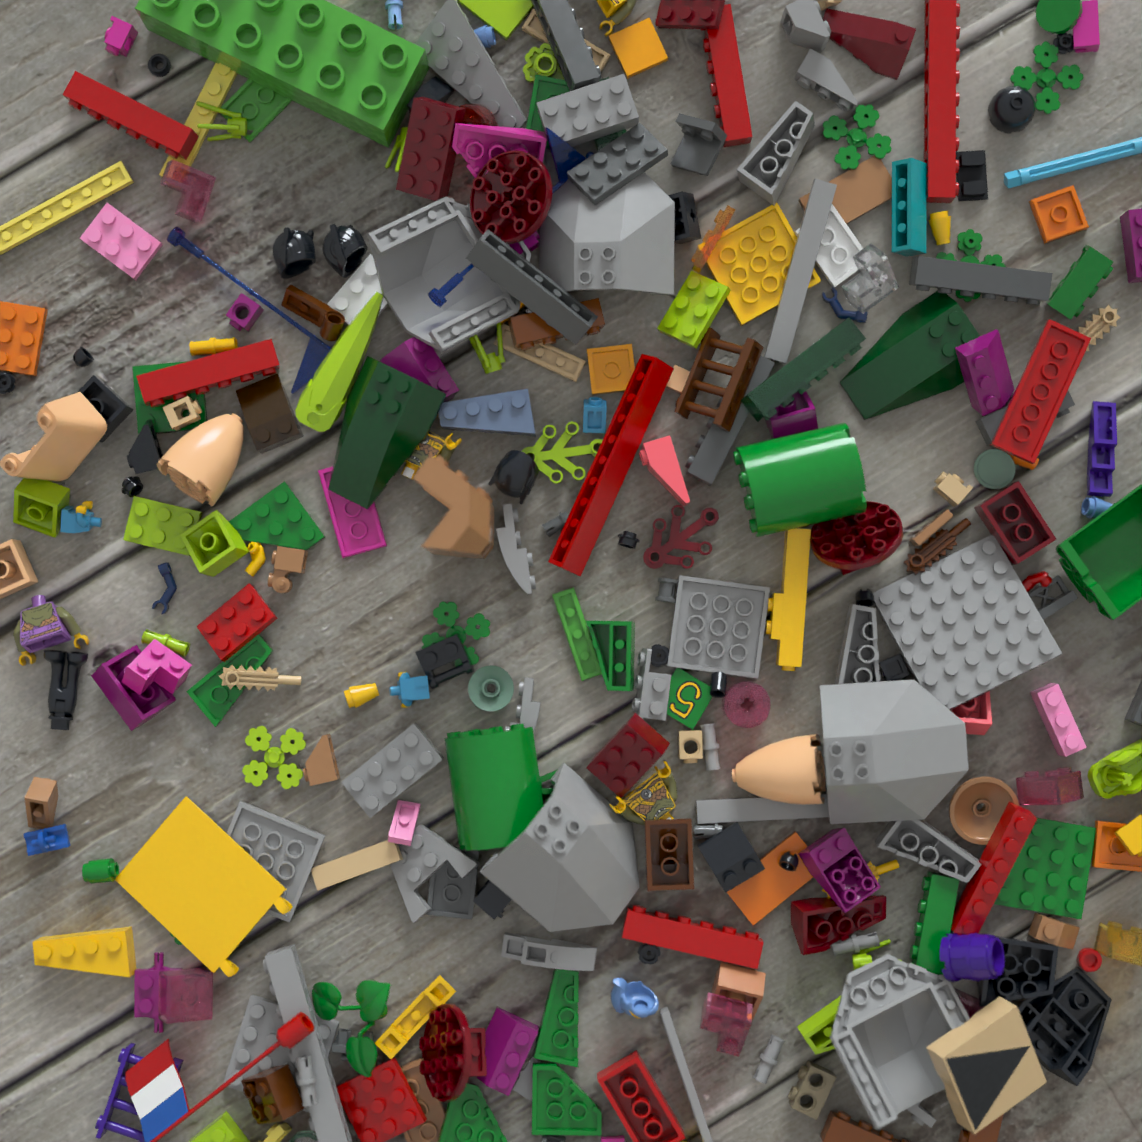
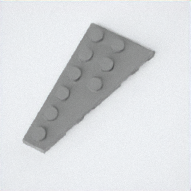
[415,0,527,128]

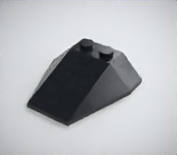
[1018,967,1112,1086]

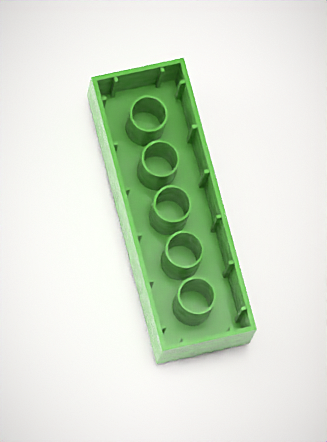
[135,0,429,148]

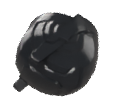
[322,224,368,278]
[273,227,316,279]
[488,450,539,505]

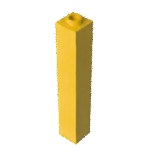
[776,528,811,671]

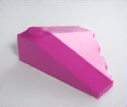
[452,123,547,178]

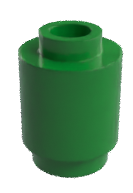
[82,858,119,884]

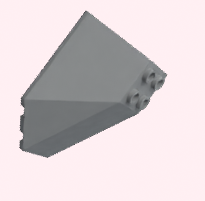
[539,159,675,295]
[368,197,531,352]
[820,679,969,824]
[480,763,640,932]
[830,954,970,1130]

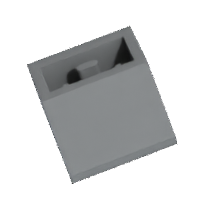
[780,0,831,53]

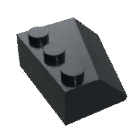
[977,936,1058,1007]

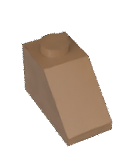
[303,734,340,786]
[24,777,59,829]
[1028,912,1080,949]

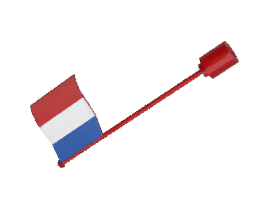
[125,1012,314,1142]

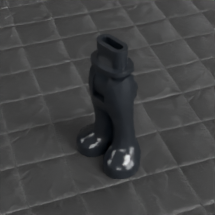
[43,650,88,730]

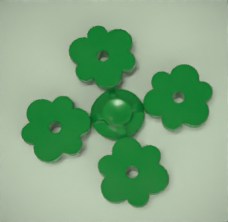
[1010,41,1084,114]
[823,104,892,170]
[936,229,1006,302]
[422,601,490,667]

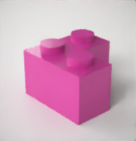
[121,639,192,695]

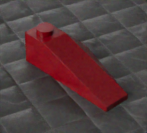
[823,8,916,80]
[791,895,886,955]

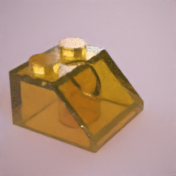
[1094,920,1142,966]

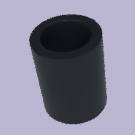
[710,672,727,698]

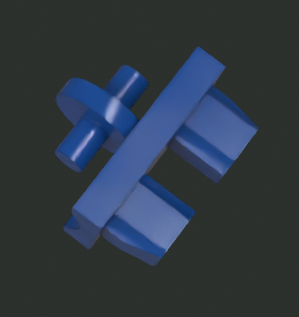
[23,824,71,856]

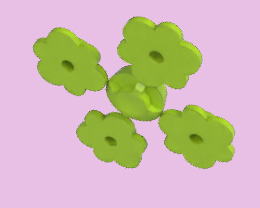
[242,726,306,789]

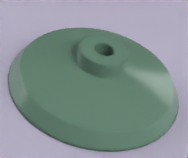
[974,449,1015,489]

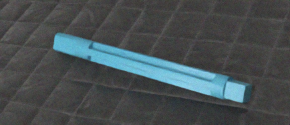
[1004,137,1142,189]

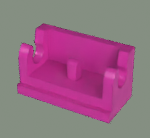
[1073,0,1100,53]

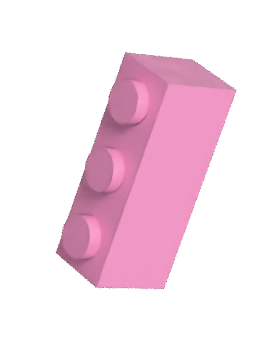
[1030,683,1087,757]

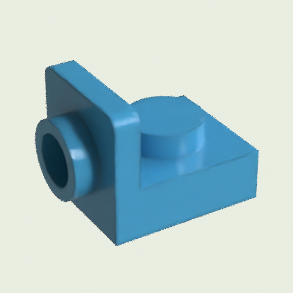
[583,397,607,433]

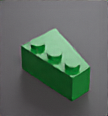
[1046,245,1113,320]
[586,621,635,691]

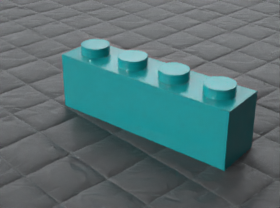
[892,158,927,257]

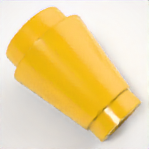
[928,211,951,245]
[344,683,379,709]

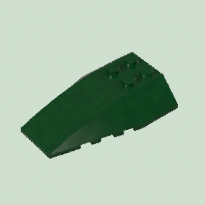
[839,291,980,420]
[328,356,447,509]

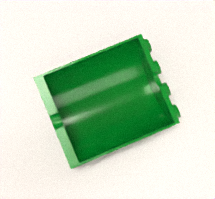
[733,423,867,537]
[1056,484,1142,620]
[444,723,543,850]

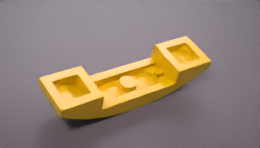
[374,975,456,1059]

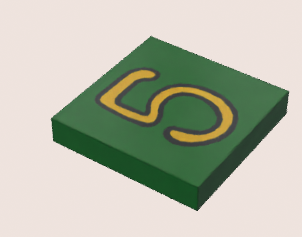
[667,667,712,730]

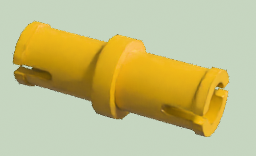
[189,337,238,356]

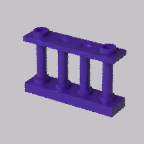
[95,1043,184,1142]

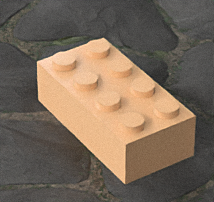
[0,539,39,599]

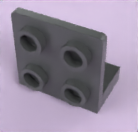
[671,113,727,176]

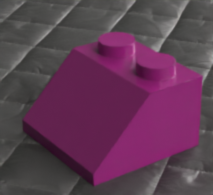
[758,382,818,439]

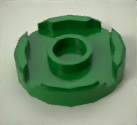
[1036,0,1083,34]

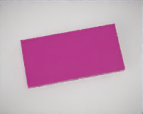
[318,466,387,559]

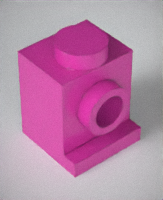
[104,16,138,57]

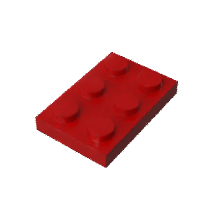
[196,583,278,662]

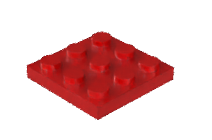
[336,1057,427,1142]

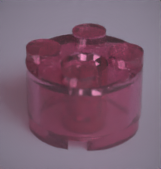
[722,681,771,728]

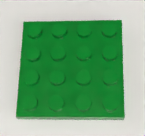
[994,817,1096,920]

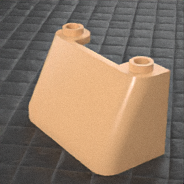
[0,392,107,482]

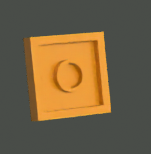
[608,17,668,79]
[587,344,635,395]

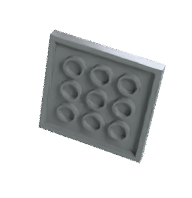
[667,575,770,678]
[227,801,326,923]
[223,995,339,1113]

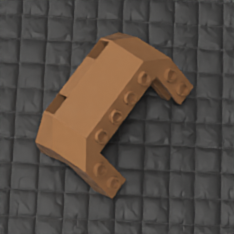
[413,455,494,559]

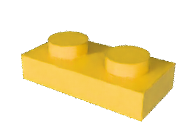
[765,593,783,640]

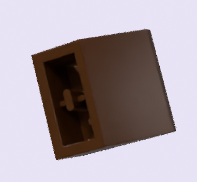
[241,1064,305,1124]

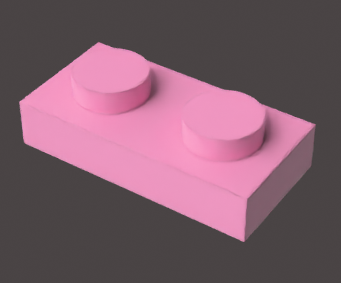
[388,800,421,846]

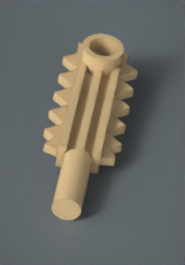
[1078,305,1121,352]
[219,664,301,692]

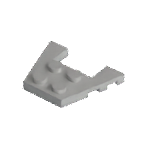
[390,825,480,923]

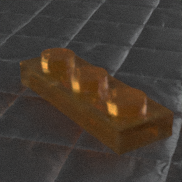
[691,205,735,274]

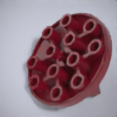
[470,150,552,244]
[810,501,903,575]
[419,1004,487,1102]

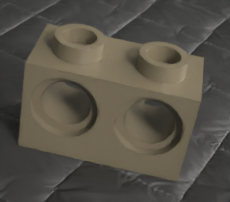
[788,1060,837,1120]

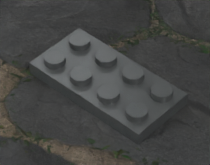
[567,123,668,205]

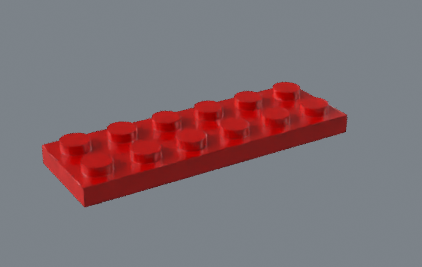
[990,319,1091,464]

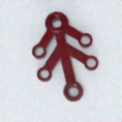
[643,505,719,569]

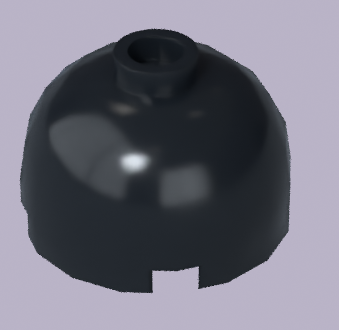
[988,86,1035,133]

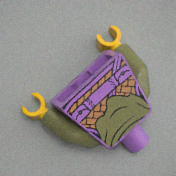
[13,595,89,666]

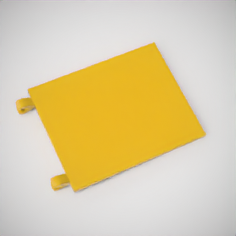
[115,796,293,977]

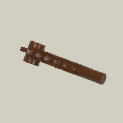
[904,518,971,576]

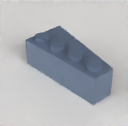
[439,389,536,437]

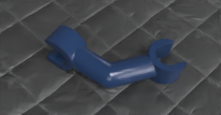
[822,287,868,323]
[152,562,177,615]

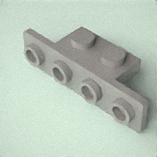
[632,648,671,721]

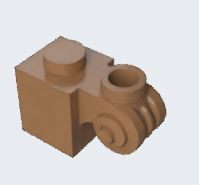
[268,546,308,593]

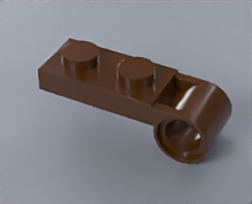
[281,284,345,341]

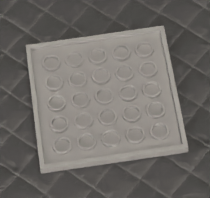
[873,534,1063,710]

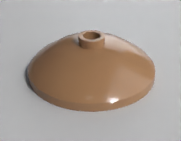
[949,776,1019,845]

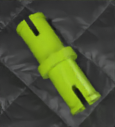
[141,629,190,657]

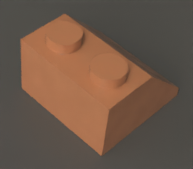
[707,962,766,1022]

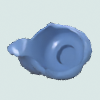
[611,978,659,1018]

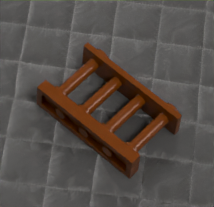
[674,327,764,432]

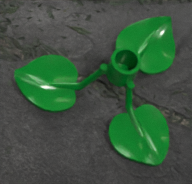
[312,980,390,1077]

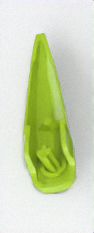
[295,292,384,432]
[1087,738,1142,799]

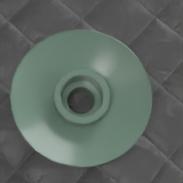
[468,665,514,711]

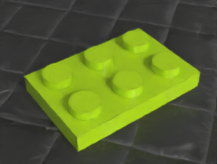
[657,270,731,349]
[123,496,202,556]

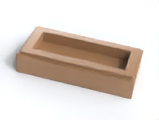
[909,509,953,547]

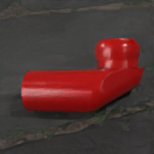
[1022,571,1053,592]

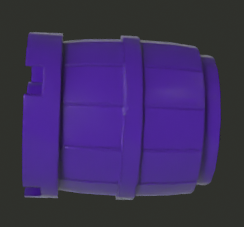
[939,933,1005,981]

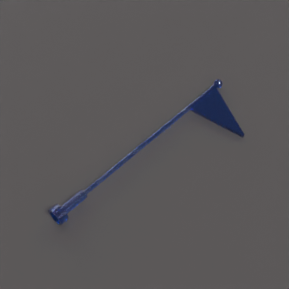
[427,127,594,308]
[167,226,331,394]

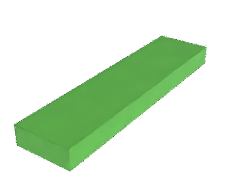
[552,587,602,681]

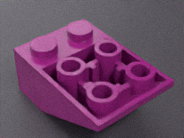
[798,828,881,913]

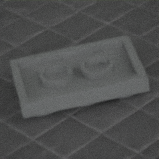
[426,846,480,919]

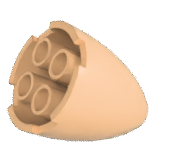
[156,413,244,506]
[732,734,826,805]

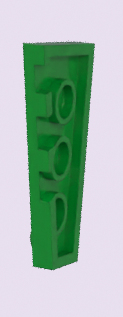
[186,634,273,727]
[533,969,579,1067]

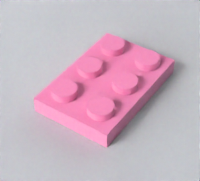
[80,203,163,280]

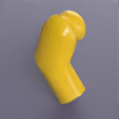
[245,542,266,577]

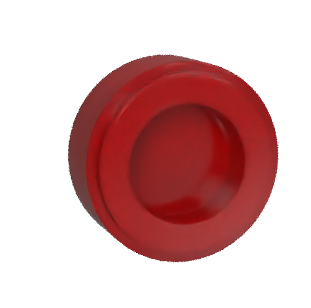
[1077,948,1102,972]

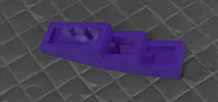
[1087,401,1117,497]

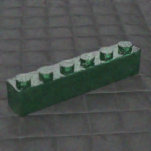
[741,317,866,422]

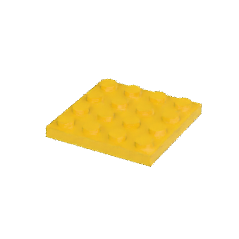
[697,202,821,326]

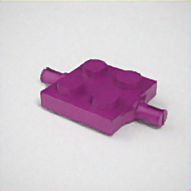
[134,952,183,1033]

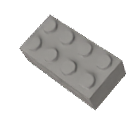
[537,74,639,153]
[341,723,444,818]

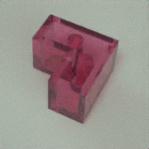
[160,159,216,223]
[1016,767,1084,805]
[700,992,753,1057]

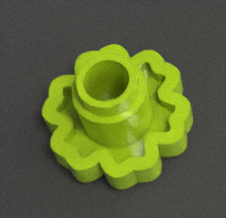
[523,43,565,83]

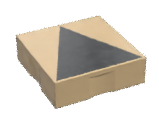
[926,996,1047,1135]

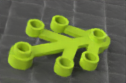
[522,421,603,484]

